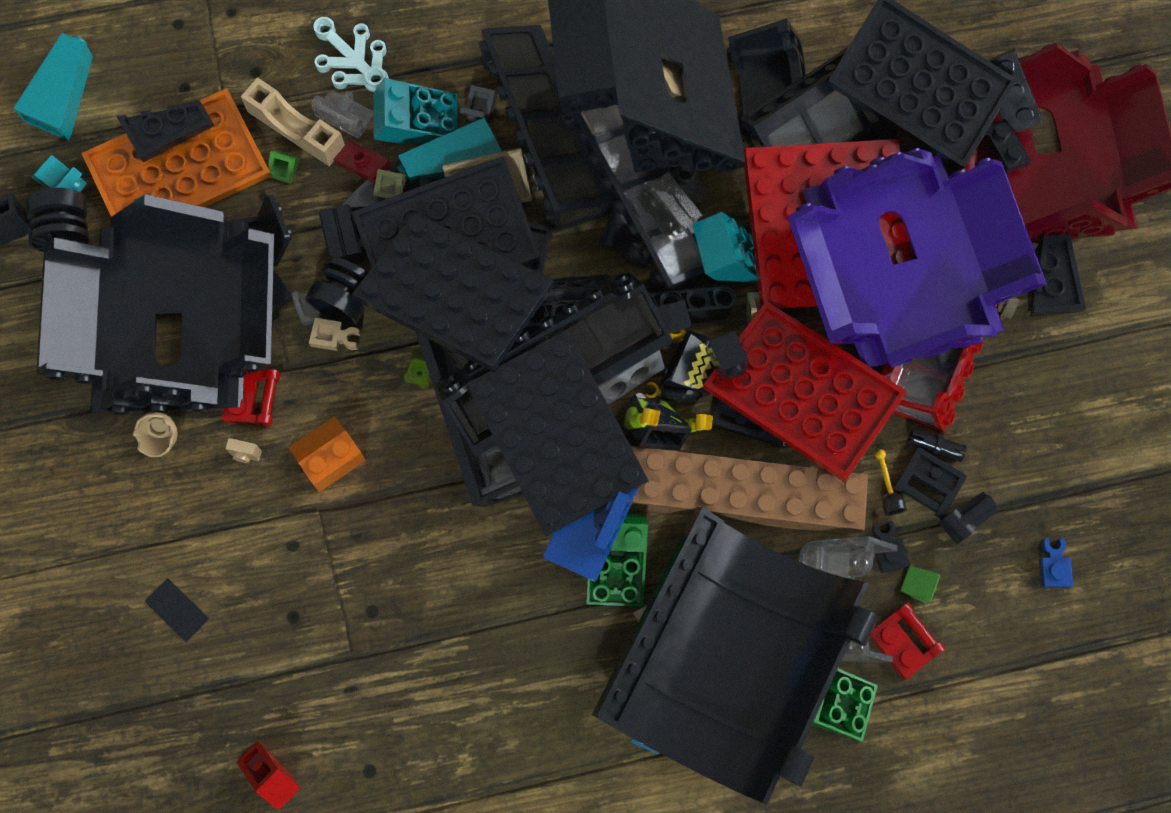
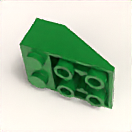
[586,514,648,607]
[812,668,878,742]

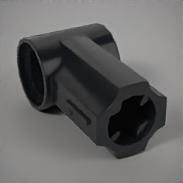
[939,492,999,545]

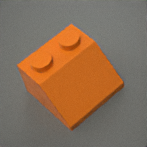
[288,416,366,493]

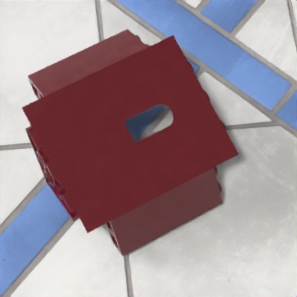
[954,43,1171,243]

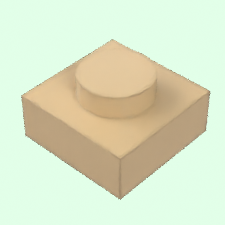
[226,438,262,463]

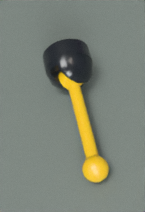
[875,449,907,516]

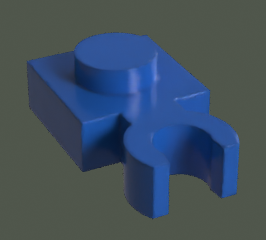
[1039,538,1073,588]

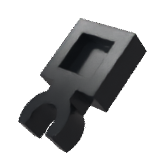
[872,521,910,574]

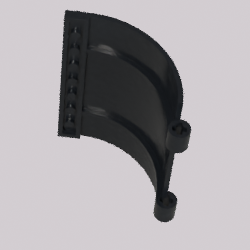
[592,507,879,805]

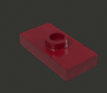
[334,140,391,184]

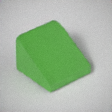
[267,150,301,184]
[899,566,940,603]

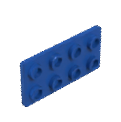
[543,488,639,581]

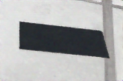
[145,579,209,642]

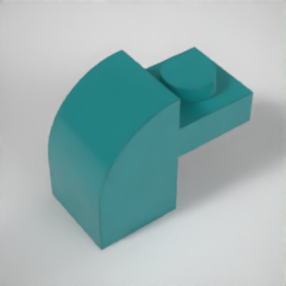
[31,155,87,192]

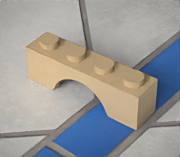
[241,77,345,167]

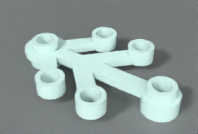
[314,17,389,92]

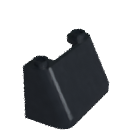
[726,18,814,134]

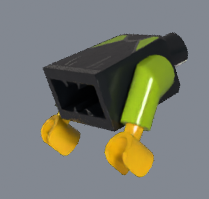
[624,393,713,451]

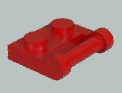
[222,369,281,427]
[870,602,946,680]

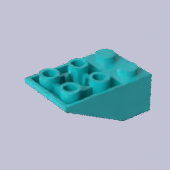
[373,78,458,144]
[692,212,758,283]

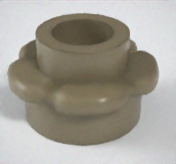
[997,297,1019,319]

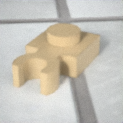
[309,318,361,351]

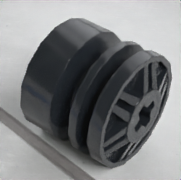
[26,187,89,252]
[305,256,368,326]

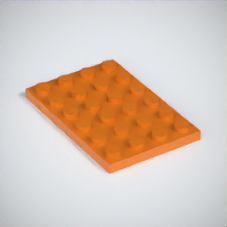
[81,88,272,217]

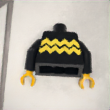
[644,330,715,402]

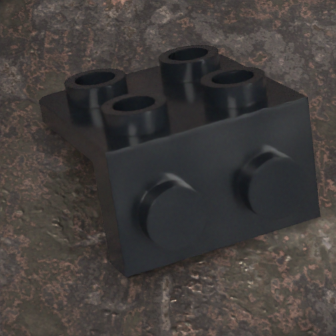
[231,194,292,267]

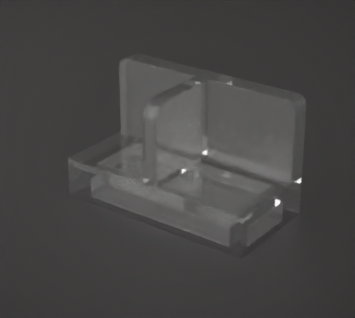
[311,90,374,139]

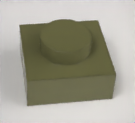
[373,169,406,199]

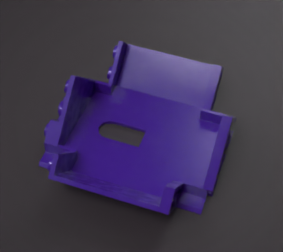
[787,148,1047,368]

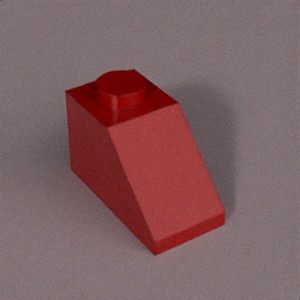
[236,741,300,810]

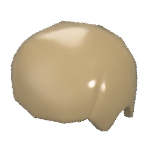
[133,411,178,457]

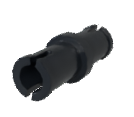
[907,428,967,462]

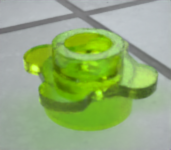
[404,358,430,389]

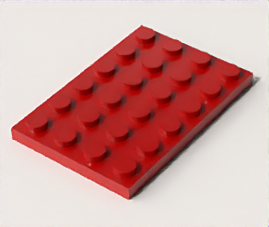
[703,301,908,482]

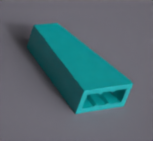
[13,33,93,141]
[397,118,502,186]

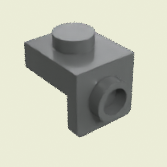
[460,85,498,123]

